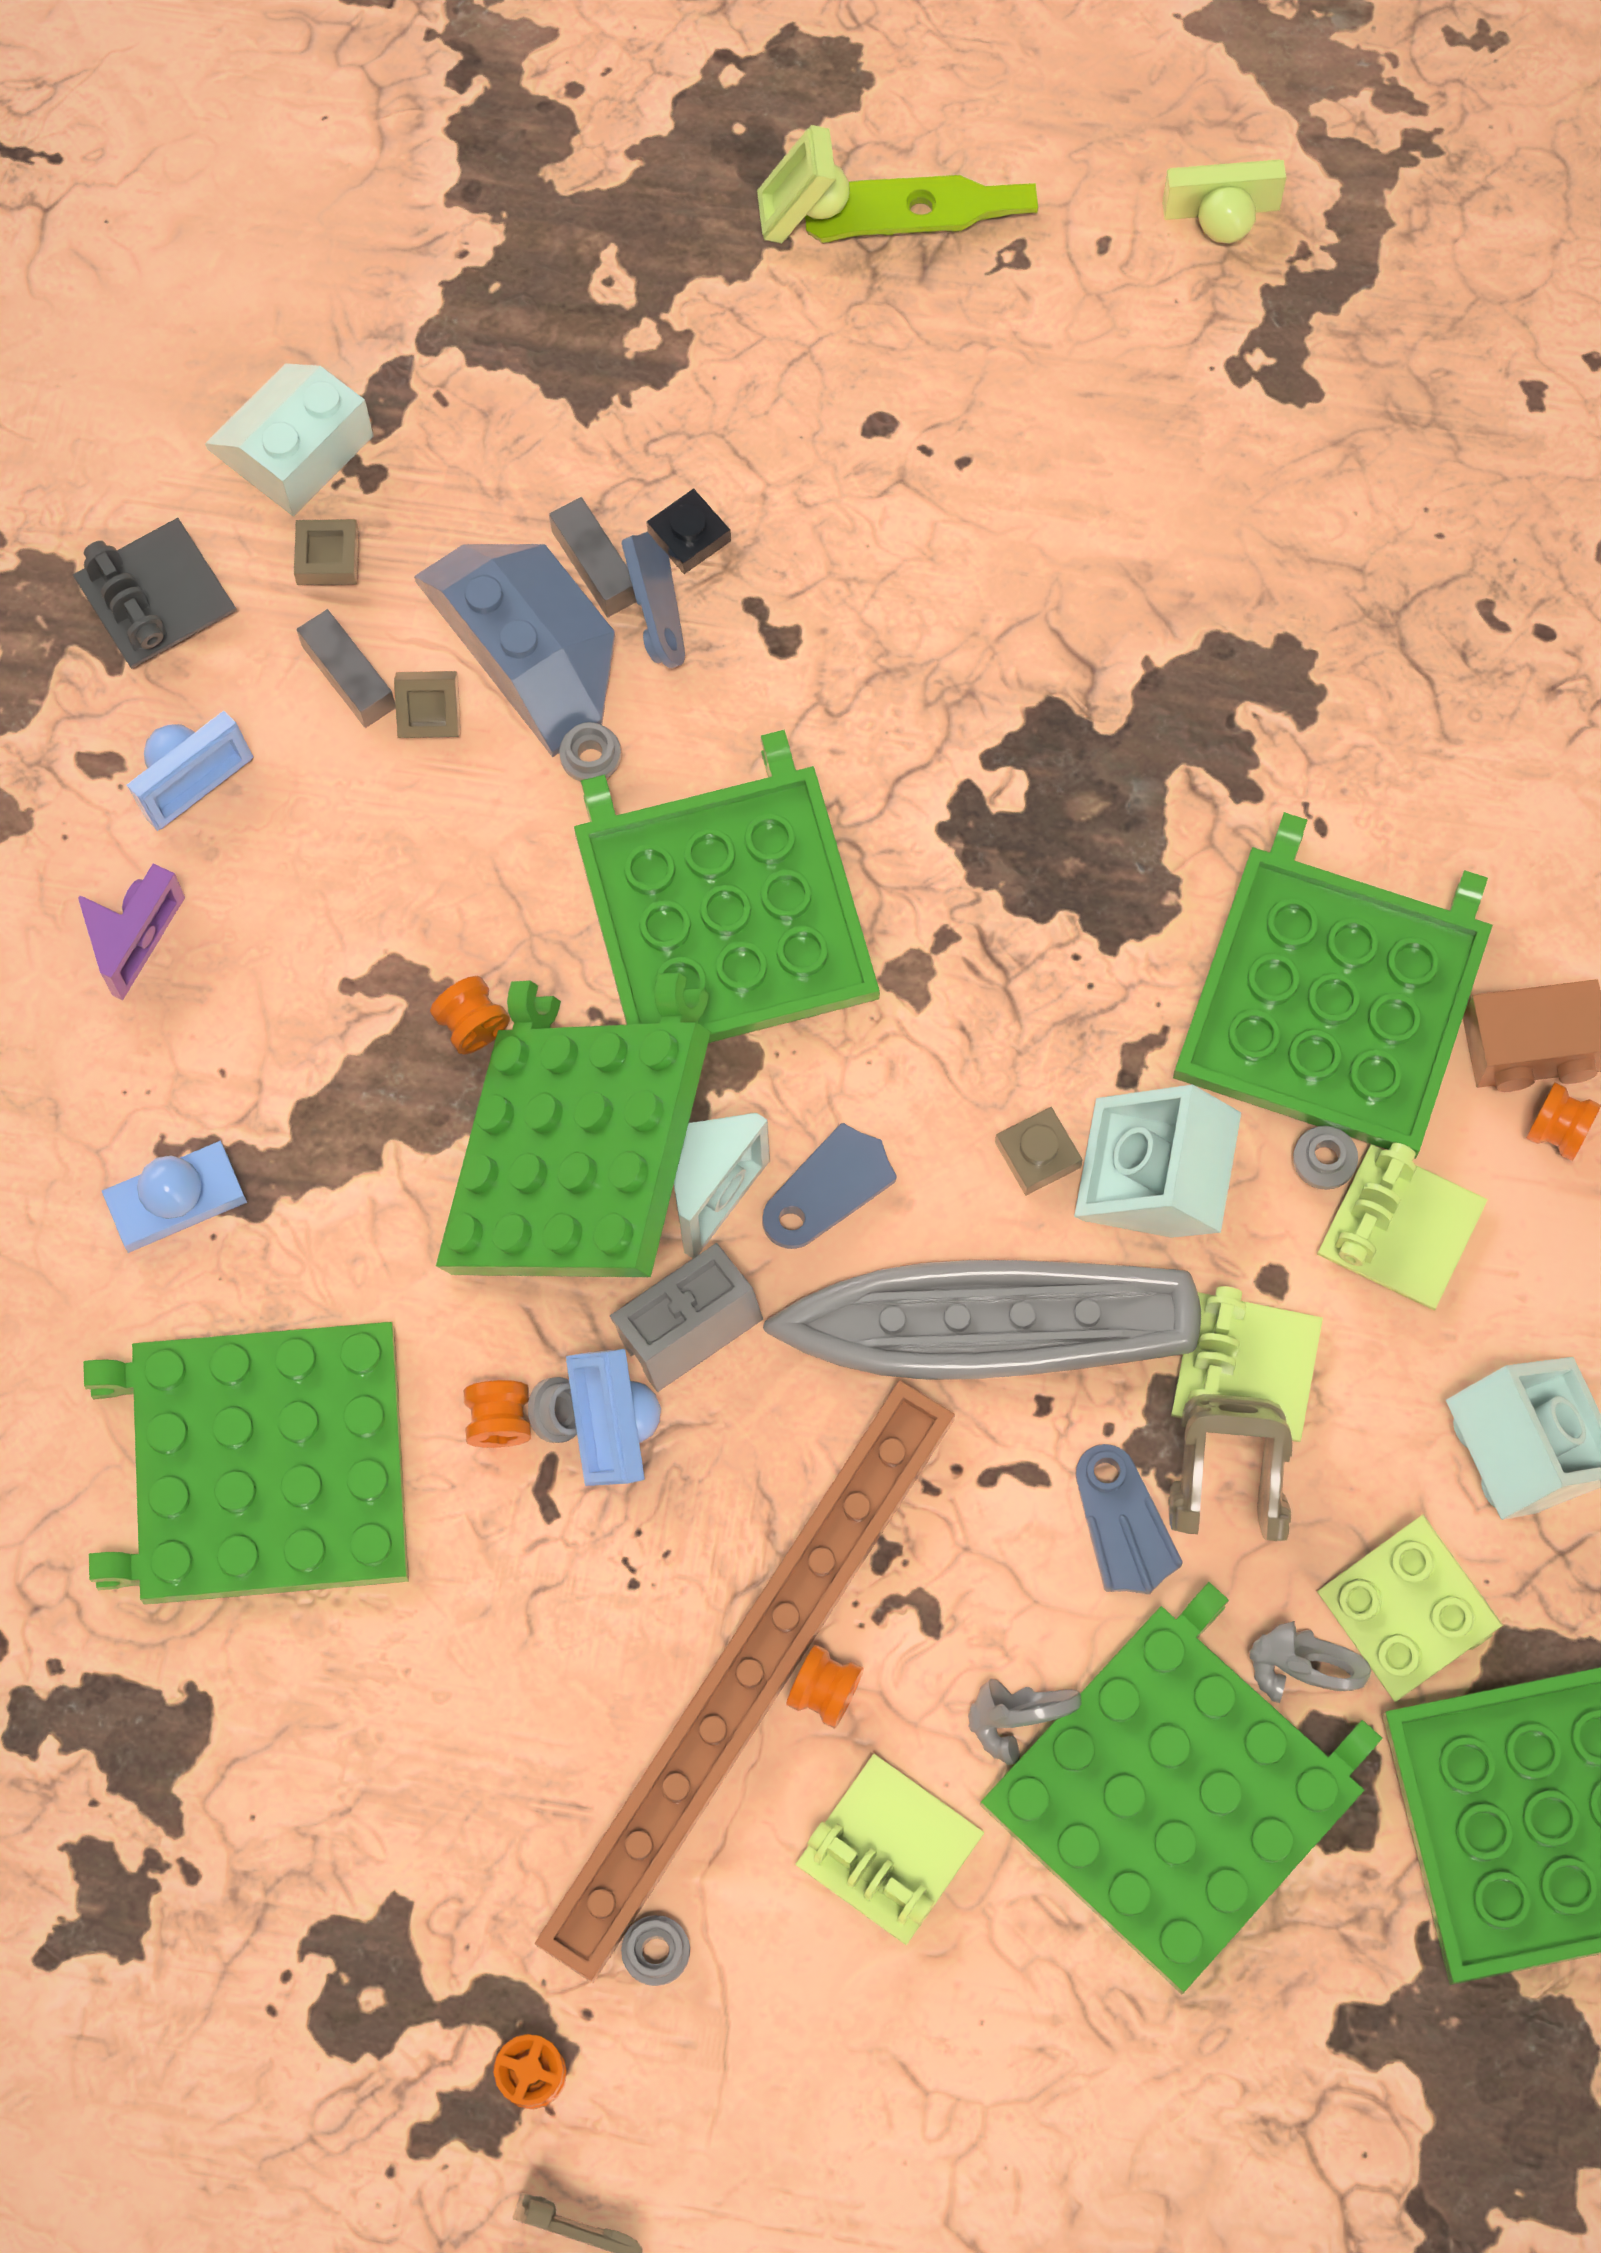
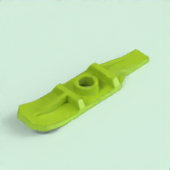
[805,175,1038,243]

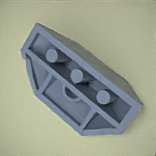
[414,544,615,758]

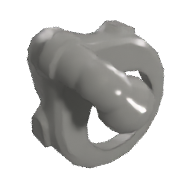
[1249,1621,1371,1703]
[968,1679,1081,1765]

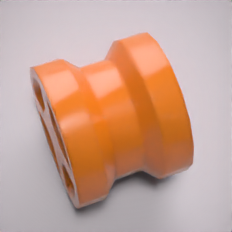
[430,975,510,1055]
[1526,1082,1601,1161]
[463,1380,531,1448]
[786,1644,864,1729]
[493,2034,567,2110]

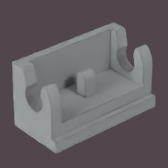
[610,1243,763,1392]

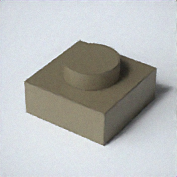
[294,519,359,585]
[394,671,461,738]
[995,1106,1083,1196]

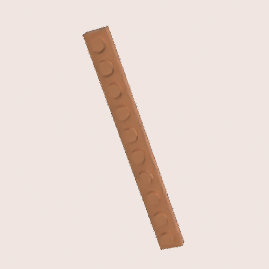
[534,1380,955,1984]

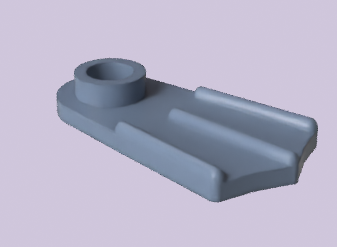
[621,532,685,669]
[762,1123,897,1249]
[1076,1444,1183,1595]

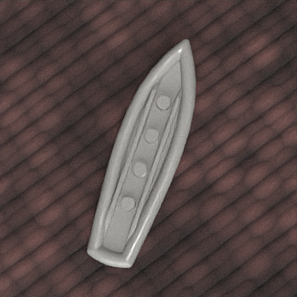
[763,1260,1201,1380]

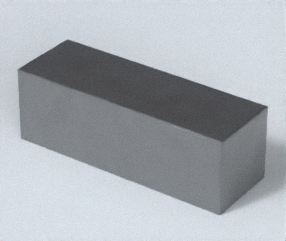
[549,496,636,618]
[296,609,396,728]

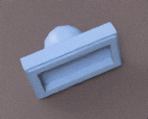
[126,711,254,831]
[102,1140,247,1253]
[566,1349,661,1486]

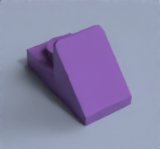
[78,863,185,1000]

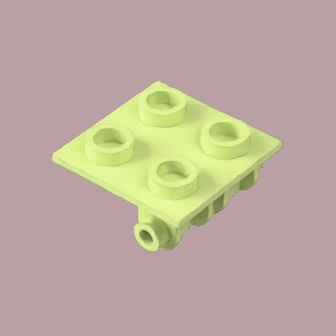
[1317,1143,1488,1311]
[1171,1286,1323,1443]
[1317,1514,1503,1702]
[795,1754,985,1946]

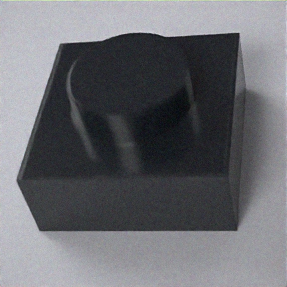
[646,488,731,574]

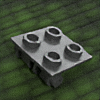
[73,517,237,669]

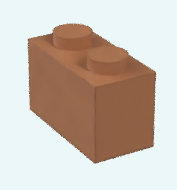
[1463,979,1601,1092]

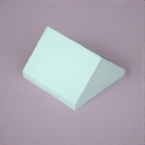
[674,1113,770,1259]

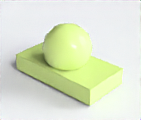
[757,125,850,243]
[1162,159,1286,243]

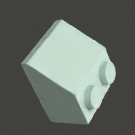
[205,364,374,517]
[1074,1084,1241,1238]
[1446,1357,1601,1520]

